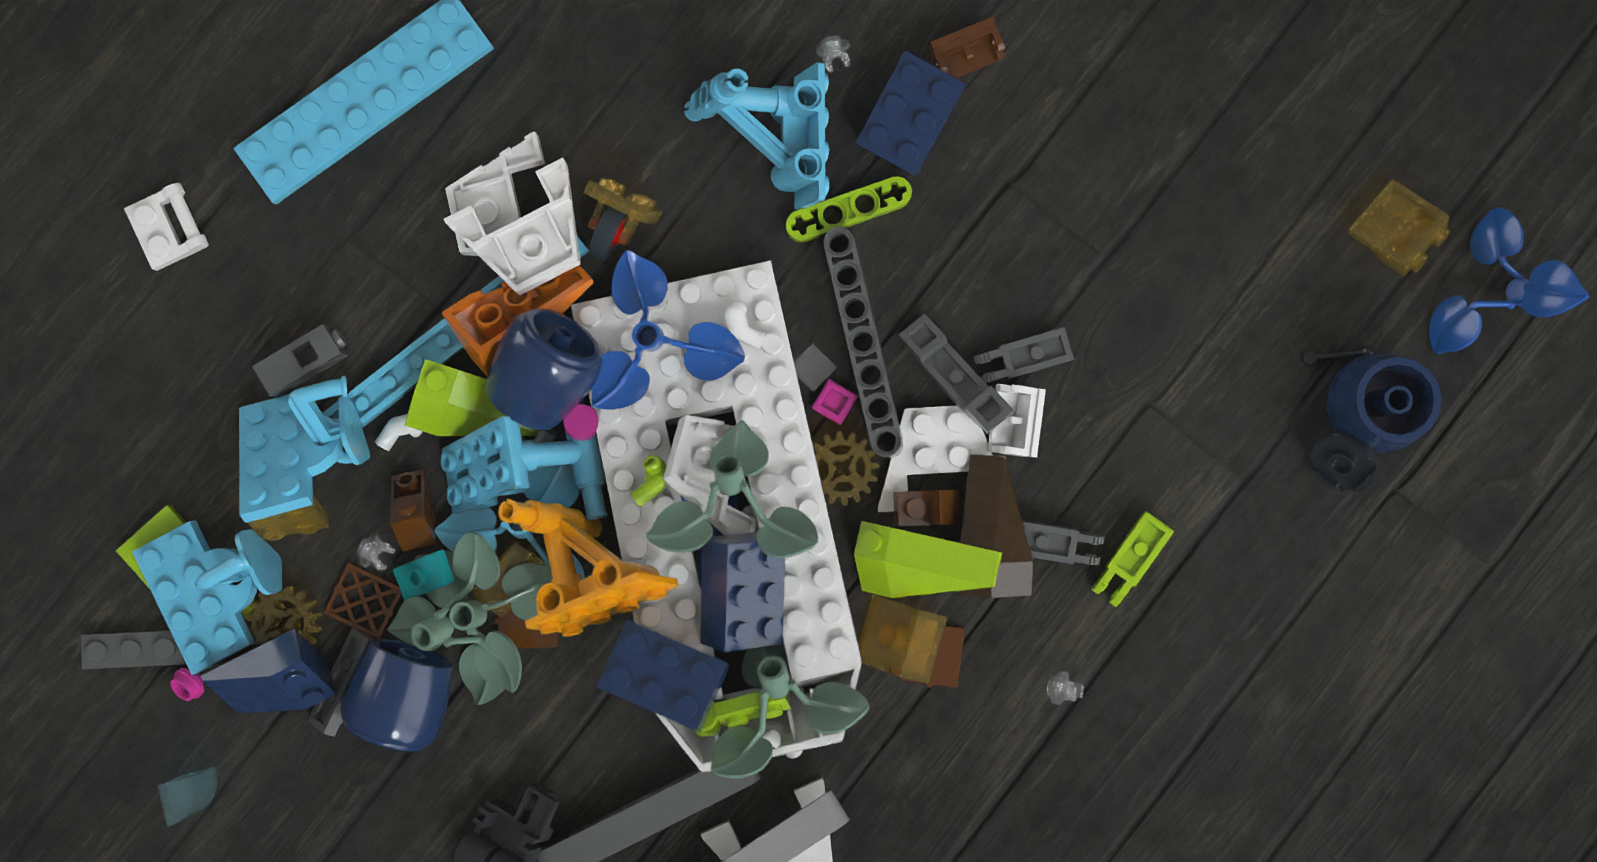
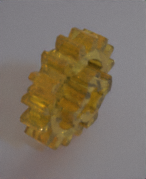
[813,431,879,505]
[244,586,322,646]

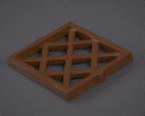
[324,562,402,638]

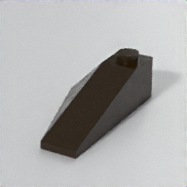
[957,454,1034,598]

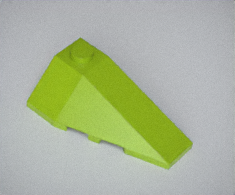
[405,359,540,436]
[854,521,1002,598]

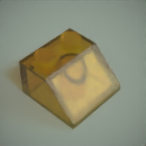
[858,595,947,683]

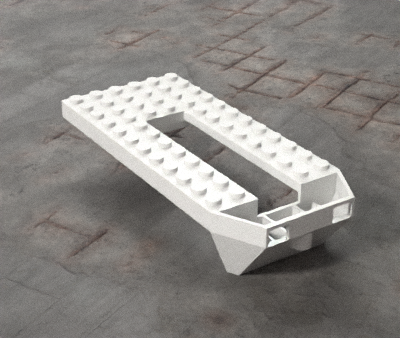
[571,261,861,772]

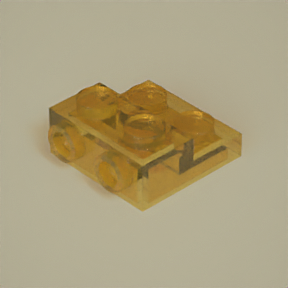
[1348,179,1450,277]

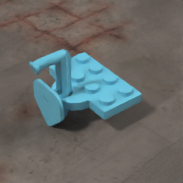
[239,376,370,523]
[132,520,282,675]

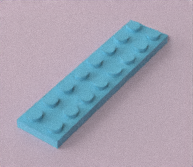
[233,0,494,204]

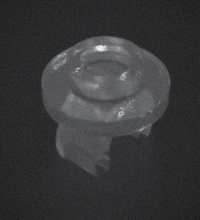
[816,35,850,73]
[356,534,395,570]
[1047,670,1084,705]

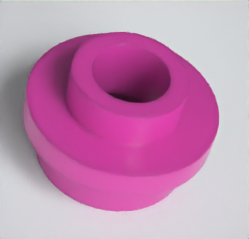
[170,668,204,701]

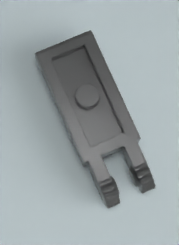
[974,327,1074,383]
[1023,520,1105,565]

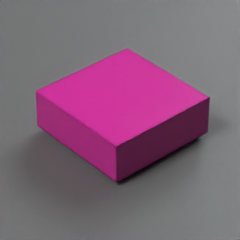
[812,379,858,426]

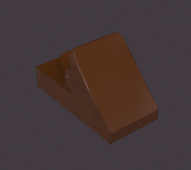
[893,490,961,526]

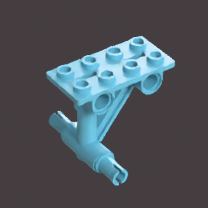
[684,62,829,210]
[441,398,608,520]

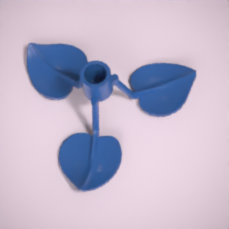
[1429,207,1589,355]
[591,251,745,410]

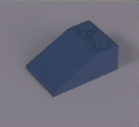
[201,629,336,713]

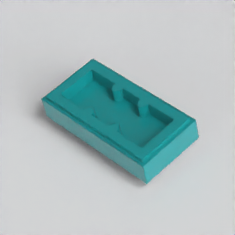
[393,549,456,601]

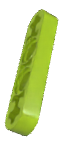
[786,176,912,243]

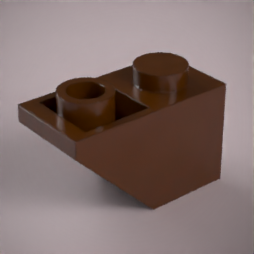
[390,469,436,551]

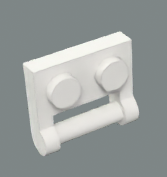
[124,183,209,271]

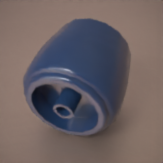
[484,308,603,430]
[1326,352,1442,454]
[340,638,453,752]

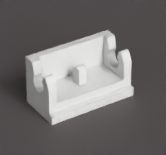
[987,384,1046,457]

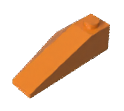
[442,265,593,376]

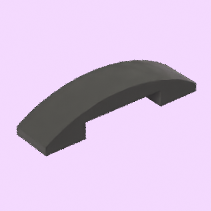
[899,314,1014,434]

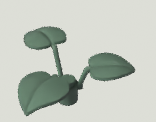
[646,420,818,558]
[387,531,522,693]
[415,551,553,705]
[710,642,869,778]

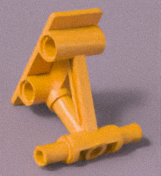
[499,499,679,637]

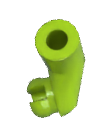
[630,455,666,508]

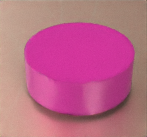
[564,404,599,441]

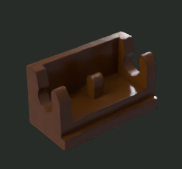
[928,17,1005,78]

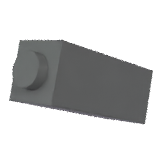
[252,324,349,397]

